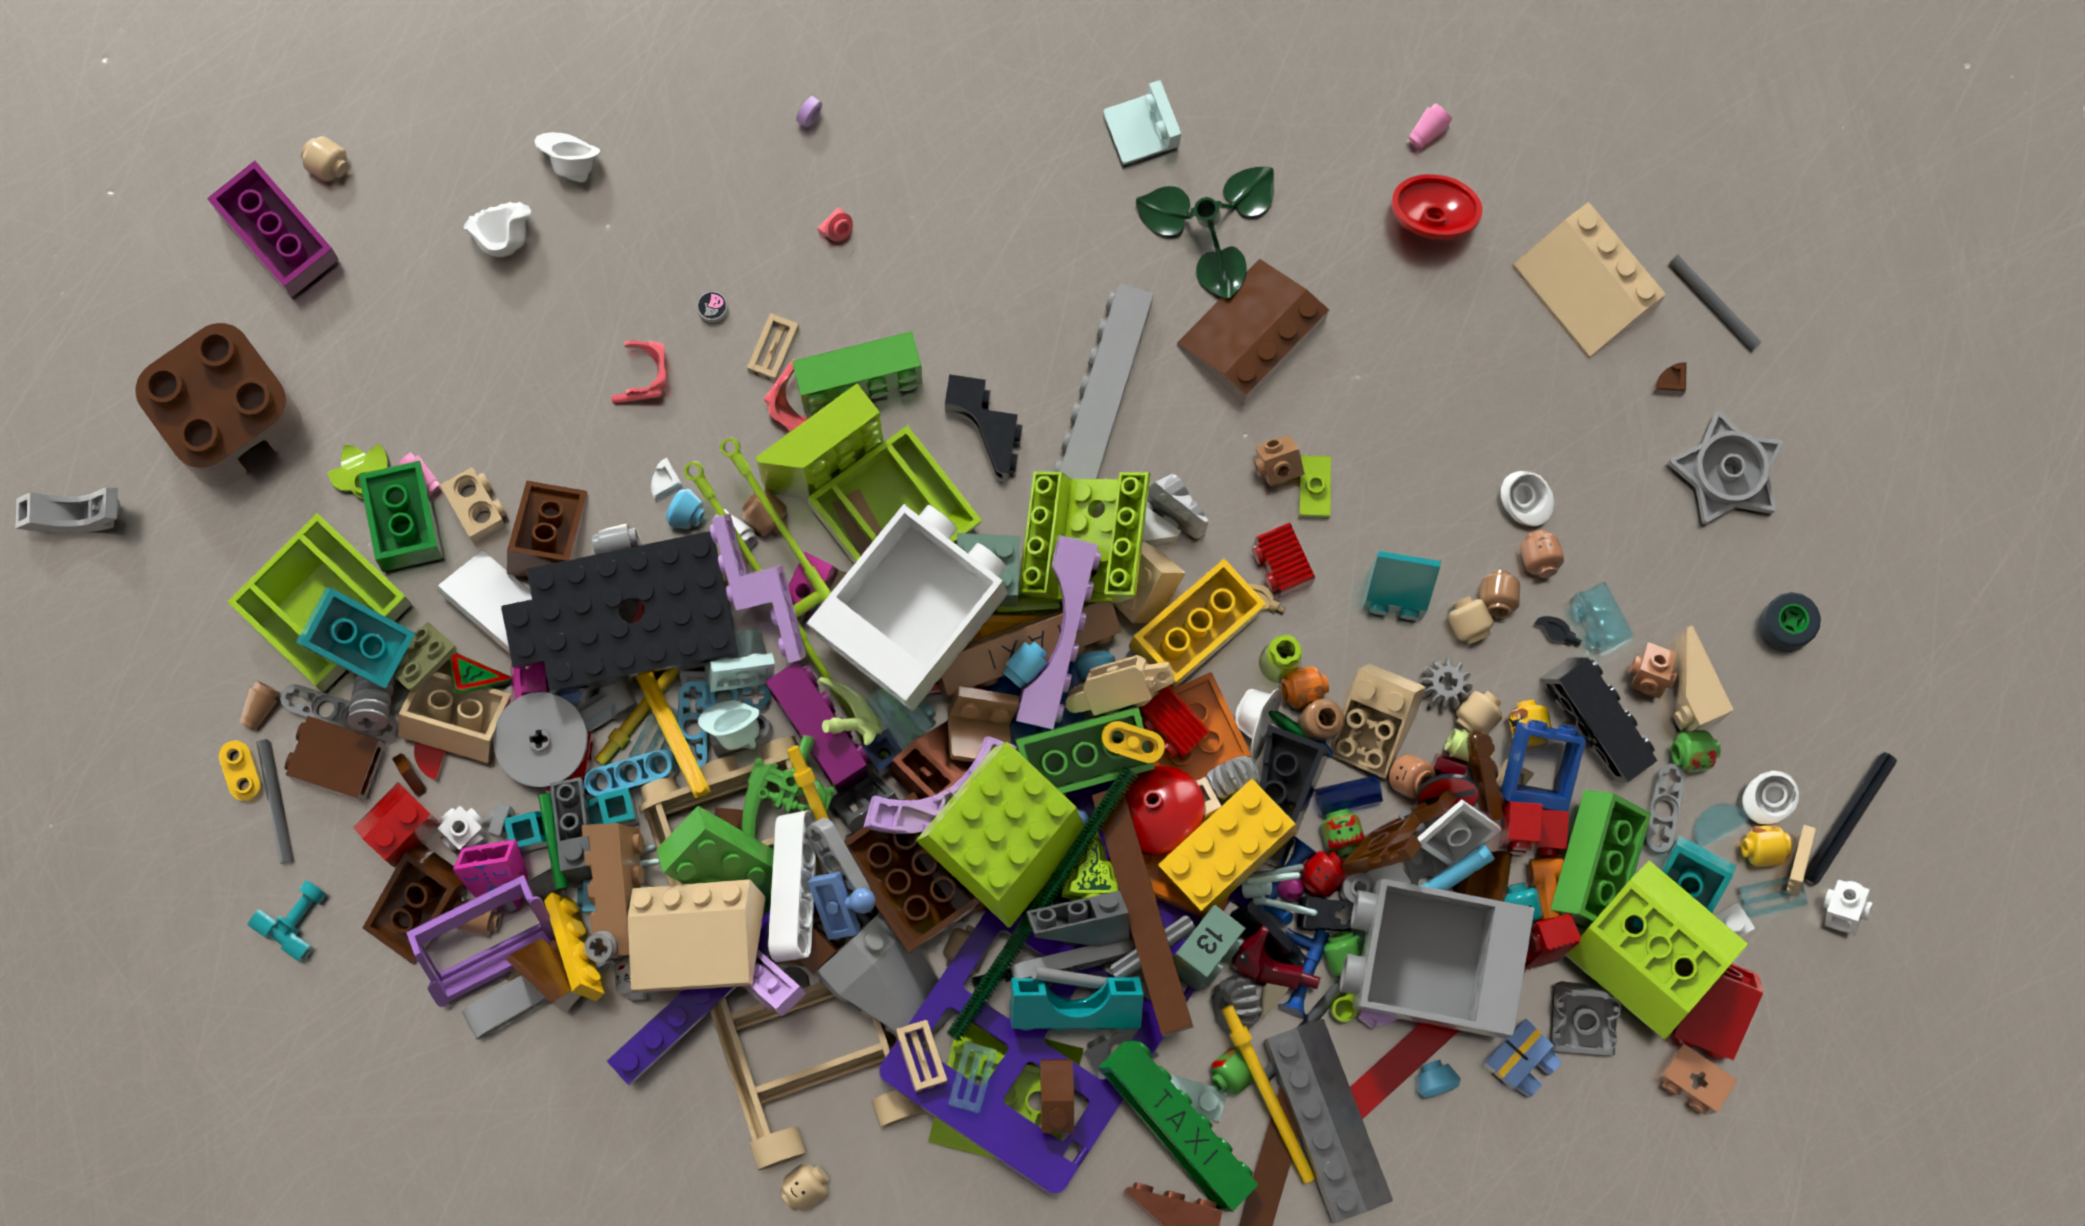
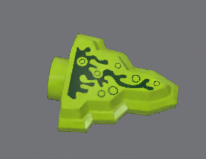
[1061,833,1119,901]

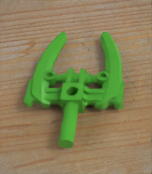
[742,735,836,838]

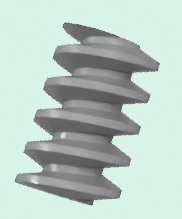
[347,675,395,731]

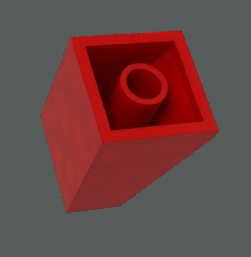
[353,782,441,868]
[1673,963,1764,1061]

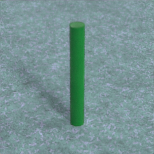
[538,793,568,890]

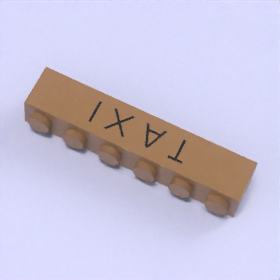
[937,603,1121,697]

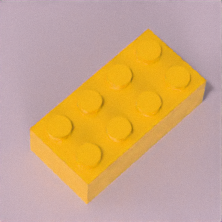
[1128,559,1266,690]
[1158,779,1298,917]

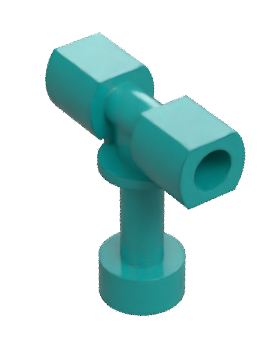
[247,879,327,963]

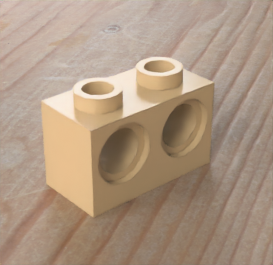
[440,467,507,544]

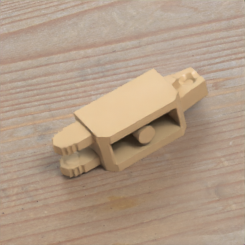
[1065,655,1175,716]

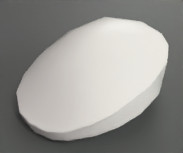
[1501,471,1554,527]
[1742,771,1799,825]

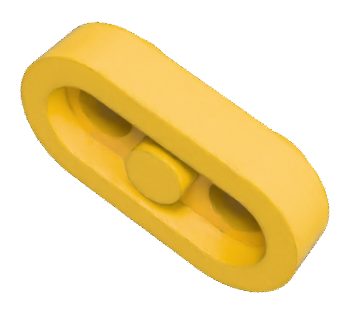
[1101,721,1165,763]
[219,740,263,802]

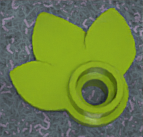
[327,444,388,499]

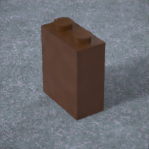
[284,716,385,803]

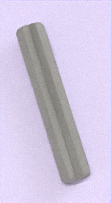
[1110,916,1196,978]

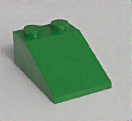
[359,460,443,572]

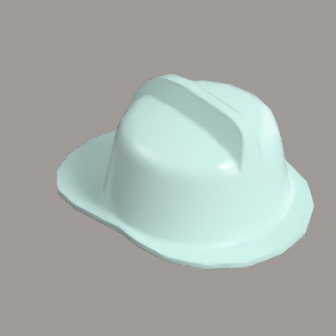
[698,700,760,750]

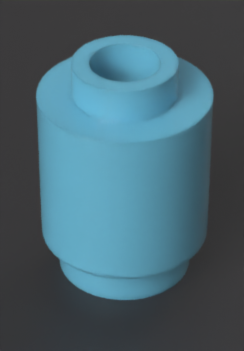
[1002,641,1048,688]

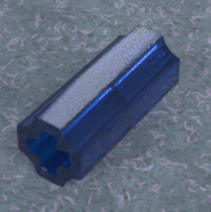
[1315,775,1383,816]

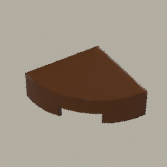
[1653,362,1687,395]
[392,753,425,795]

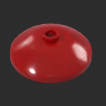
[1391,174,1483,240]
[1125,766,1206,855]

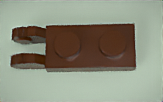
[1466,730,1505,821]

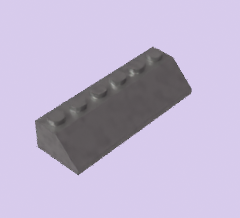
[1264,1019,1393,1223]

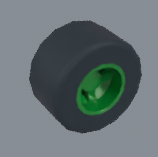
[1760,592,1821,652]

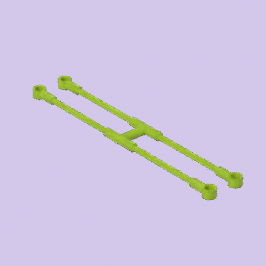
[684,437,926,770]

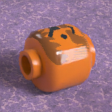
[1281,666,1329,709]

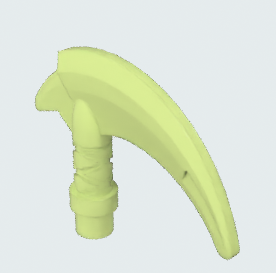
[818,677,882,745]

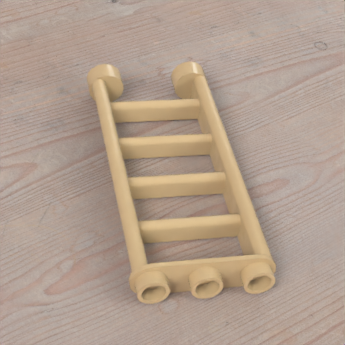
[639,736,927,1170]

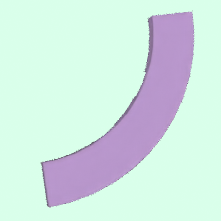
[864,736,1017,834]

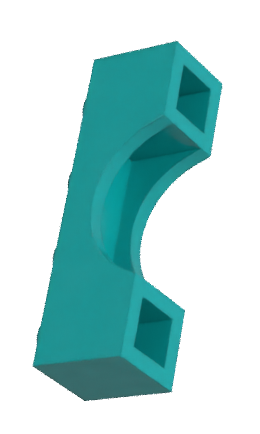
[504,787,639,853]
[1009,977,1143,1030]

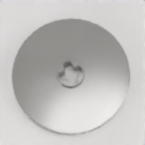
[493,692,588,787]

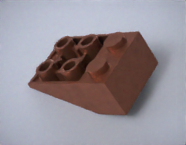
[891,720,973,800]
[1124,1182,1223,1226]

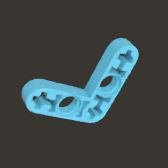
[678,681,770,768]

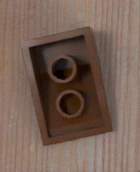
[507,480,587,578]
[362,844,467,964]
[506,938,581,1013]

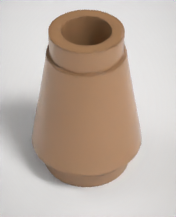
[239,681,279,730]

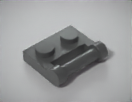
[829,772,898,833]

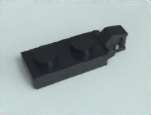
[1229,901,1307,967]

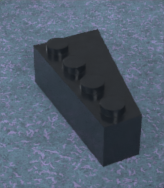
[1540,657,1658,782]
[1259,724,1329,868]

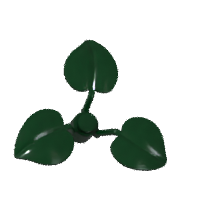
[1136,167,1274,299]

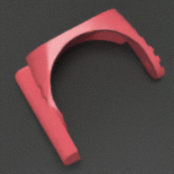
[611,340,666,404]
[764,359,826,432]

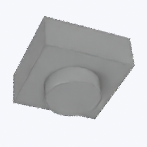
[486,802,514,840]

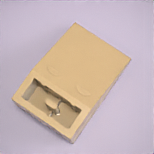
[1090,540,1185,623]
[1331,664,1426,779]

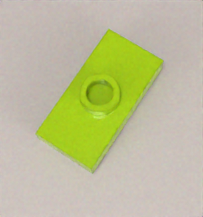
[1299,455,1331,518]

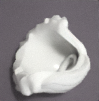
[463,202,531,257]

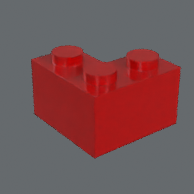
[1499,801,1569,858]

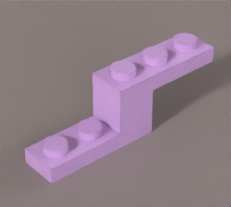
[710,513,806,663]
[743,949,806,1016]

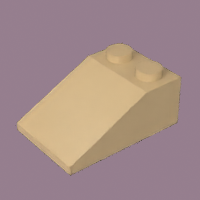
[1673,625,1734,732]

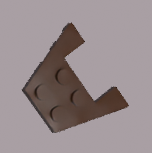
[1342,789,1456,875]

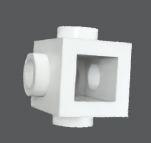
[437,806,487,852]
[1823,880,1873,936]

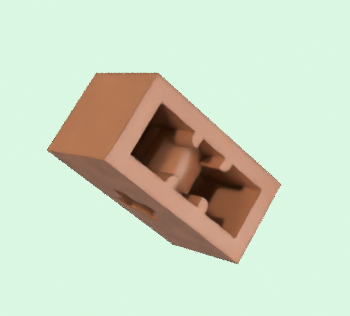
[1657,1044,1738,1115]

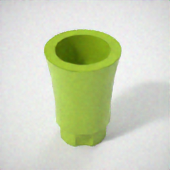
[1259,635,1302,683]

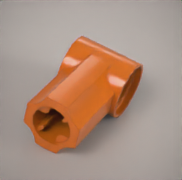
[1528,856,1564,921]

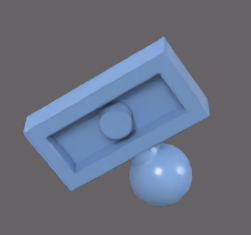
[807,872,875,940]

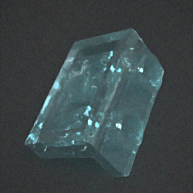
[1570,582,1634,654]
[865,687,936,749]

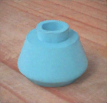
[666,488,705,529]
[1073,651,1116,683]
[1419,1059,1461,1098]

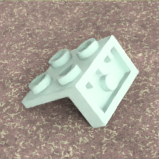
[1103,80,1181,165]
[705,629,775,692]

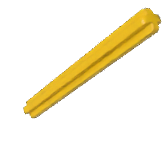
[636,672,710,798]

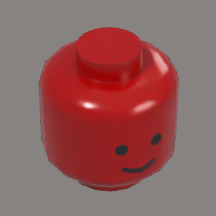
[1300,851,1347,897]

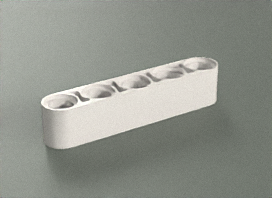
[768,810,816,963]

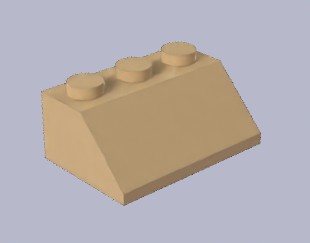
[398,672,511,763]

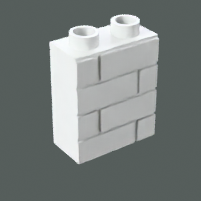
[807,504,1008,712]

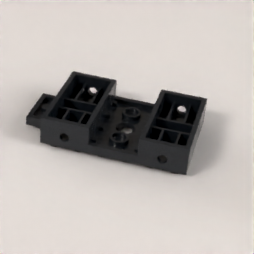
[501,531,740,696]

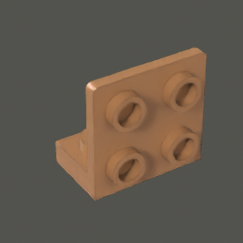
[947,686,1019,762]

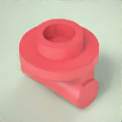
[817,207,853,242]

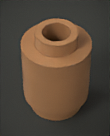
[453,899,501,936]

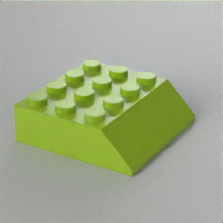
[755,384,883,499]
[808,425,982,564]
[227,513,412,693]
[916,742,1084,927]

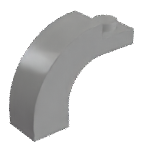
[15,487,120,533]

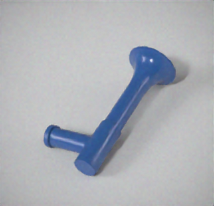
[1256,836,1317,926]
[1277,928,1330,1019]

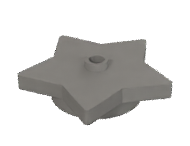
[1668,411,1784,525]

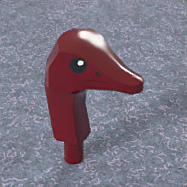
[1232,926,1321,990]

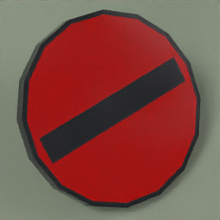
[1417,774,1480,816]

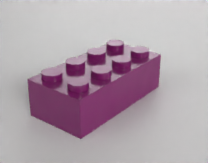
[207,160,339,298]
[766,661,870,793]

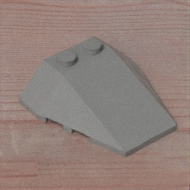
[815,909,955,1046]

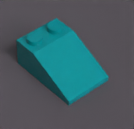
[1363,551,1441,620]
[296,588,416,689]
[1632,835,1736,930]

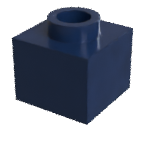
[861,728,903,777]

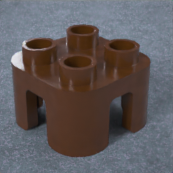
[135,323,301,487]

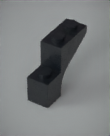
[945,374,1023,481]

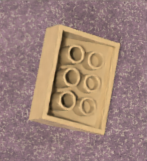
[1513,202,1666,358]
[627,879,766,993]

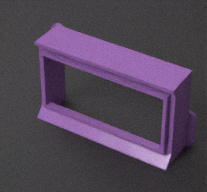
[406,875,556,1007]

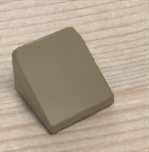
[1258,983,1289,1019]

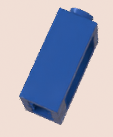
[1501,719,1586,812]

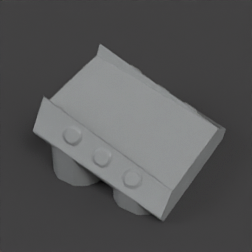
[1147,473,1209,539]
[1551,981,1621,1056]

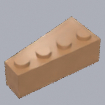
[582,823,644,958]

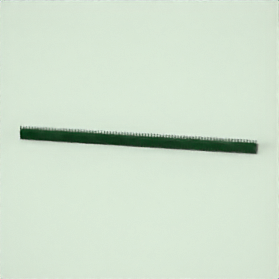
[947,766,1138,1043]

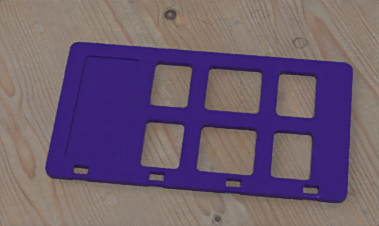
[879,780,1255,1195]

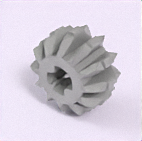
[1419,658,1473,711]
[1206,756,1261,803]
[1211,976,1262,1029]

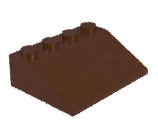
[1177,259,1329,405]
[844,792,982,953]

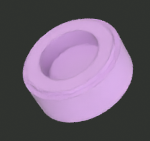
[796,96,822,127]

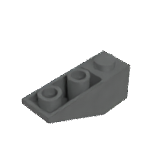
[550,777,593,884]
[1027,891,1130,947]

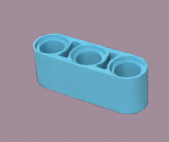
[584,749,678,796]

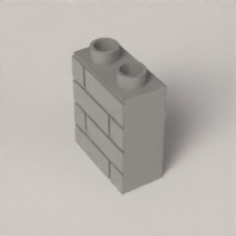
[1340,878,1534,1038]

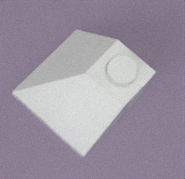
[1417,800,1502,866]

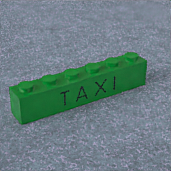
[1098,1041,1258,1212]

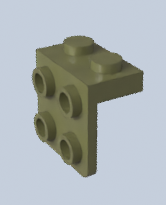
[393,622,457,692]

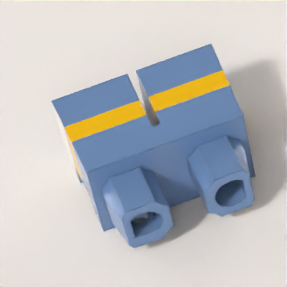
[1482,1018,1562,1097]

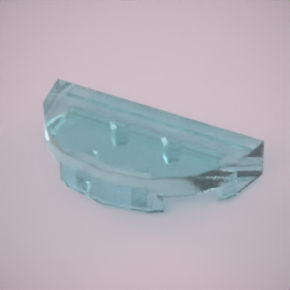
[1693,803,1751,847]

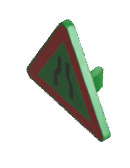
[449,652,511,694]

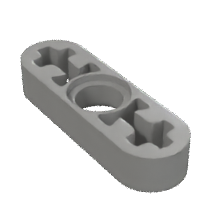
[1643,764,1686,854]
[807,818,871,897]

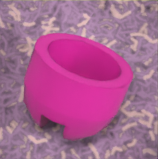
[1277,878,1304,901]

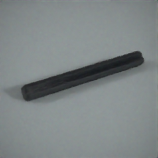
[1804,752,1897,885]

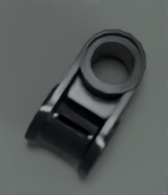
[1297,896,1353,932]

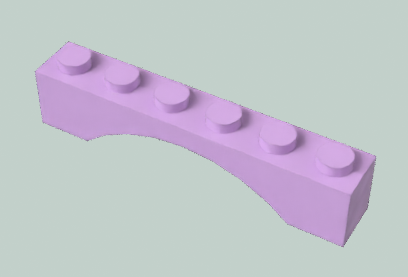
[1015,535,1101,729]

